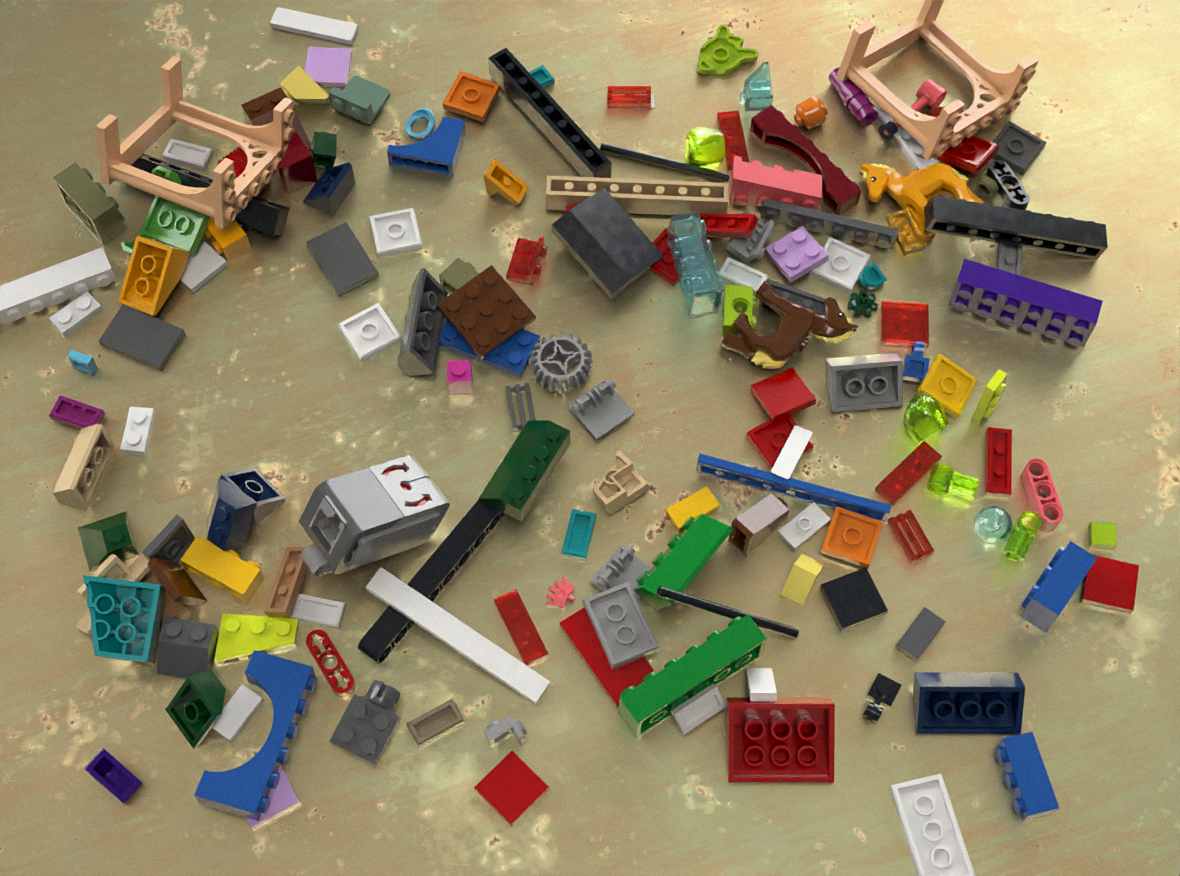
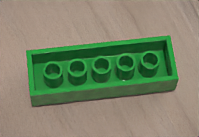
[618,614,767,738]

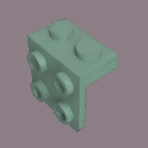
[329,76,390,125]

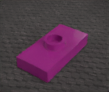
[49,396,105,429]

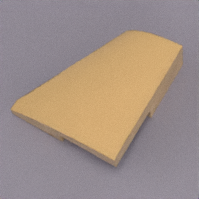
[593,450,650,516]

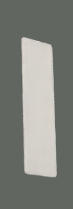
[771,425,813,479]

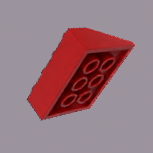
[726,697,835,782]

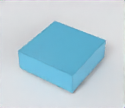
[68,349,99,375]

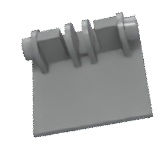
[568,379,635,440]
[590,545,651,600]

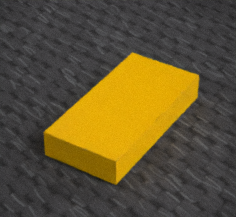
[665,486,720,532]

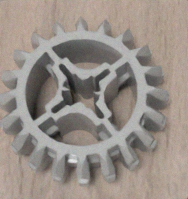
[529,332,593,394]

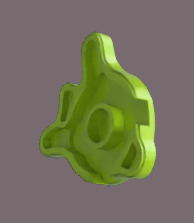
[697,24,759,76]

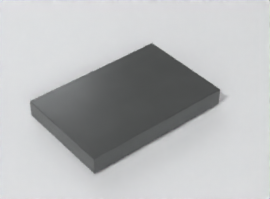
[306,222,379,296]
[98,304,185,370]

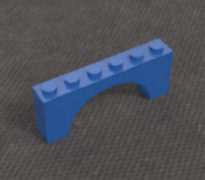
[194,650,318,821]

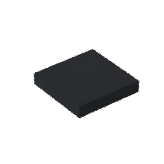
[820,567,888,632]

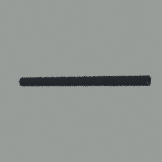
[600,143,730,183]
[657,586,799,638]

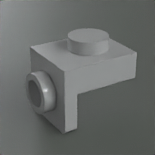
[484,715,527,747]

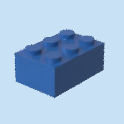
[1020,541,1097,633]

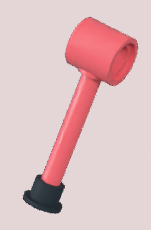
[879,78,947,141]

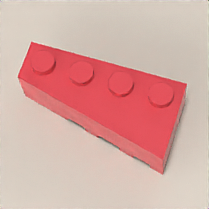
[729,156,822,211]

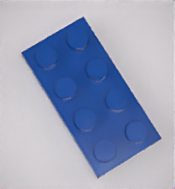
[439,320,540,378]

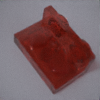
[506,236,548,286]

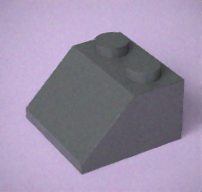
[157,617,219,680]

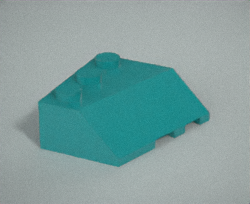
[83,575,166,664]

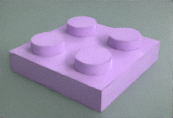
[765,226,829,283]

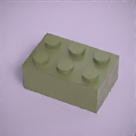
[53,162,126,246]

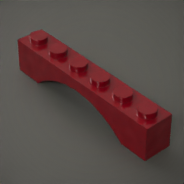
[750,105,861,216]

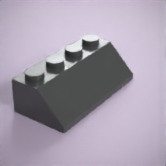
[397,268,448,377]

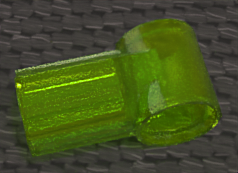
[927,463,979,501]
[1002,511,1042,562]

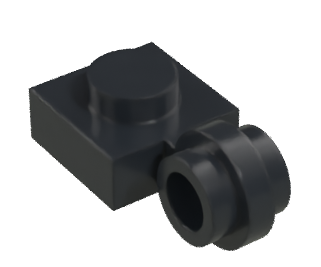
[863,673,902,723]

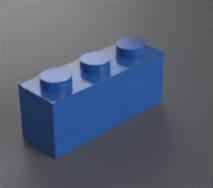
[996,732,1059,822]

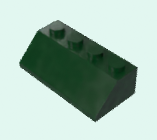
[479,420,570,522]

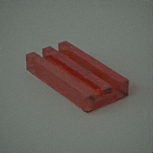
[607,86,651,108]
[888,509,934,563]

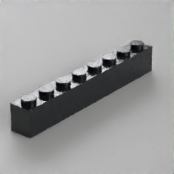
[488,48,612,178]
[130,153,290,238]
[924,195,1108,259]

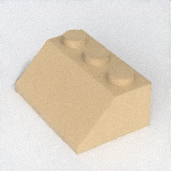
[53,424,114,510]

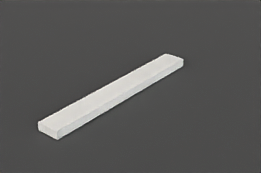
[366,567,550,704]

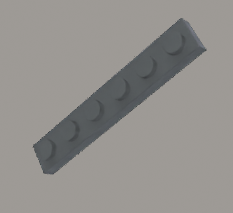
[761,198,899,249]

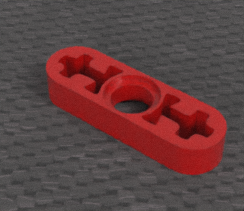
[306,630,355,697]

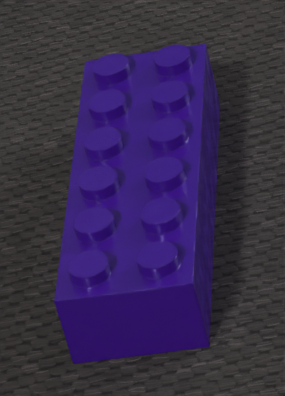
[948,259,1103,347]

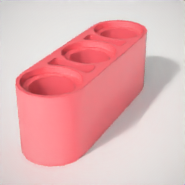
[1020,458,1064,532]

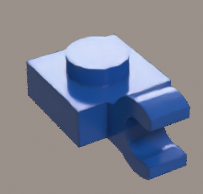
[903,341,930,383]

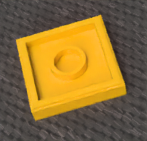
[917,353,978,419]

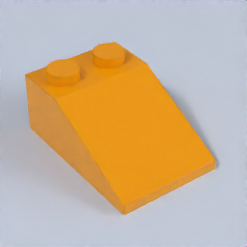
[118,236,190,316]

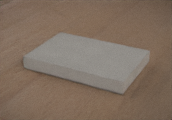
[582,581,659,669]

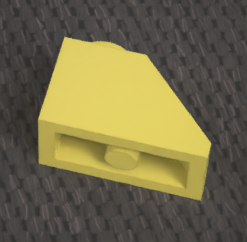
[280,65,331,105]

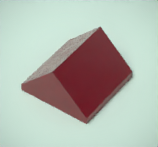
[278,132,317,195]

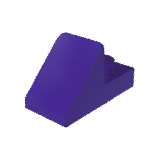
[84,748,142,804]

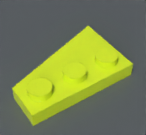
[971,369,1007,425]
[214,613,299,665]

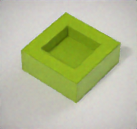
[1088,521,1117,550]

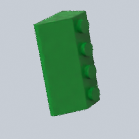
[633,514,733,611]

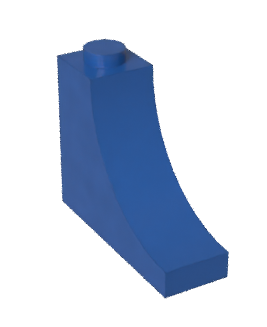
[387,117,466,176]

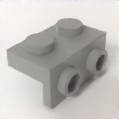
[725,211,775,263]

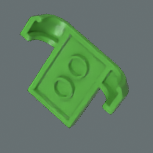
[121,166,211,254]

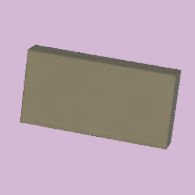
[406,699,465,748]

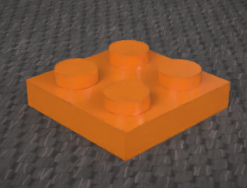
[443,71,500,122]
[820,506,884,569]

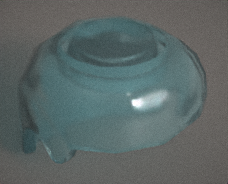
[974,506,1013,544]

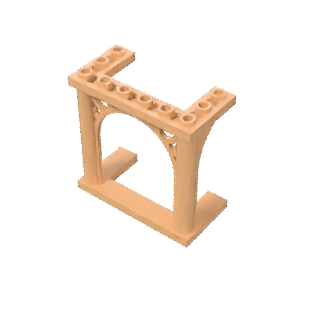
[836,0,1039,160]
[96,56,295,229]

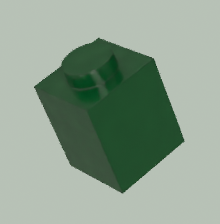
[311,131,337,168]

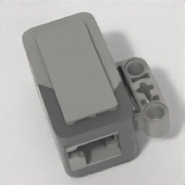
[299,455,450,577]

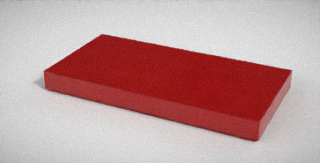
[559,608,654,707]

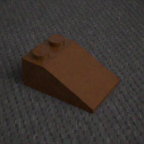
[241,87,311,152]

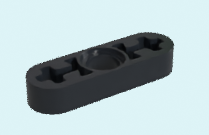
[987,160,1030,210]

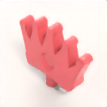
[546,576,575,609]

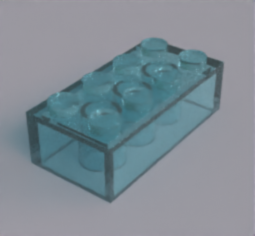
[667,212,725,319]

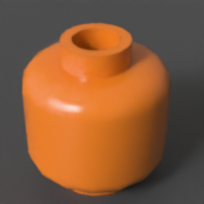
[793,97,828,130]

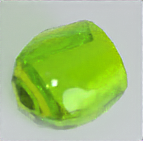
[685,127,725,168]
[903,393,950,444]

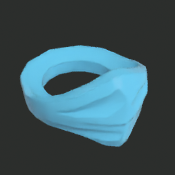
[405,108,435,139]

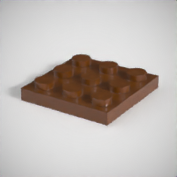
[436,265,536,360]

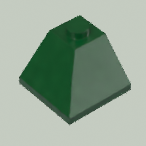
[78,511,139,572]
[165,670,226,749]

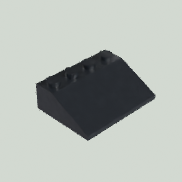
[552,188,664,300]

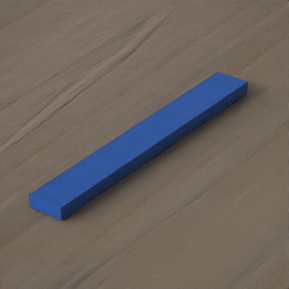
[696,454,891,523]

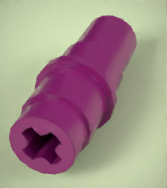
[829,67,878,126]

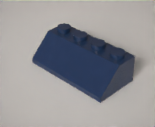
[913,672,1025,734]

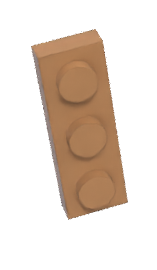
[264,547,308,617]

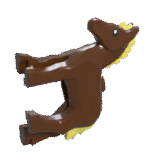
[719,280,859,369]

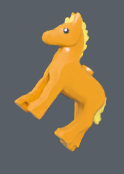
[859,163,985,243]

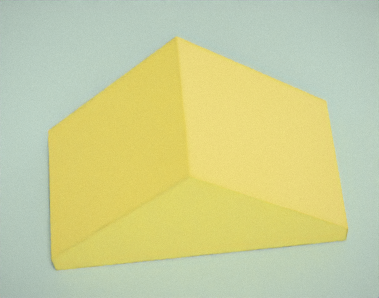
[780,554,824,607]

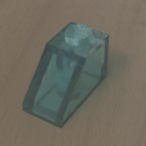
[740,62,773,112]

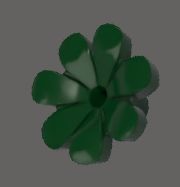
[847,290,878,318]

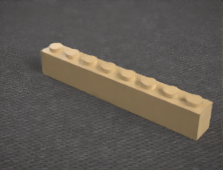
[546,175,729,216]

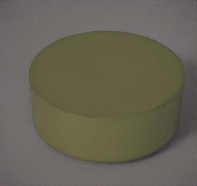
[976,176,999,198]

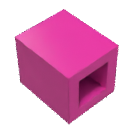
[447,360,473,396]

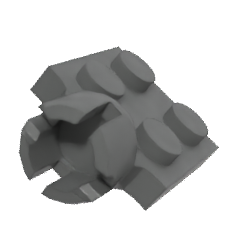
[329,680,401,765]

